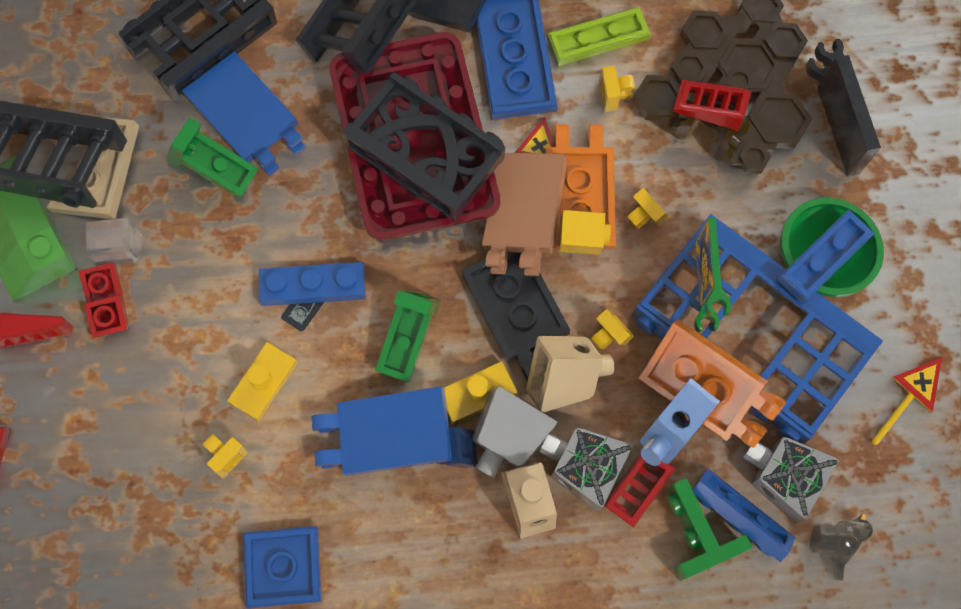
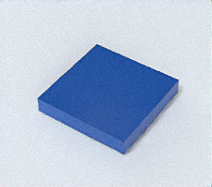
[243,526,322,609]

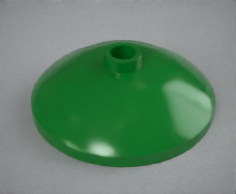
[780,197,884,297]

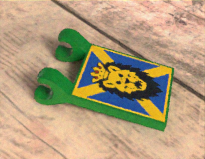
[694,217,732,332]

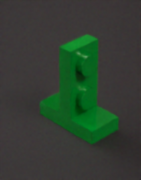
[166,117,259,199]
[375,289,441,382]
[667,478,753,581]

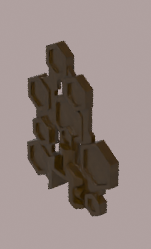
[633,0,812,174]

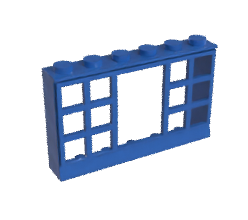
[631,214,883,444]

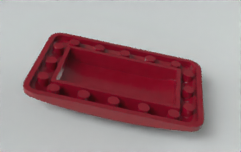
[329,32,501,240]

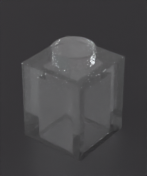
[86,218,143,266]

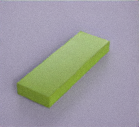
[547,7,651,67]

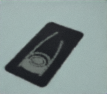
[281,302,324,332]

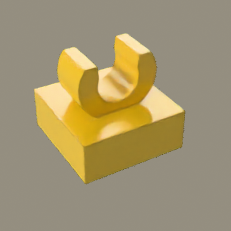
[599,66,635,112]
[627,188,669,229]
[591,309,634,349]
[202,434,249,479]

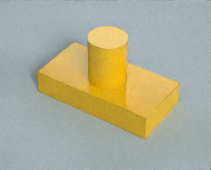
[227,342,298,422]
[444,361,518,425]

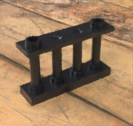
[296,0,418,75]
[0,101,127,208]

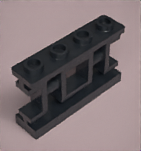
[118,0,277,102]

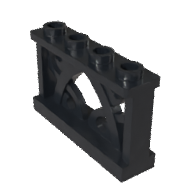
[342,72,505,223]

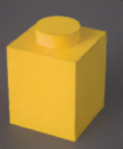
[558,210,611,255]

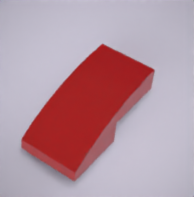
[78,262,129,338]

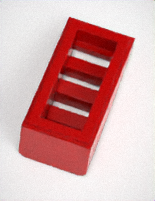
[673,80,751,131]
[0,313,73,348]
[604,452,676,528]

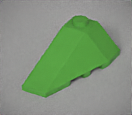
[0,155,78,302]

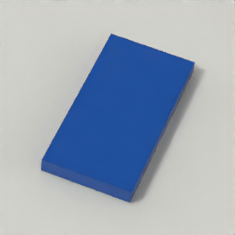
[476,0,558,120]

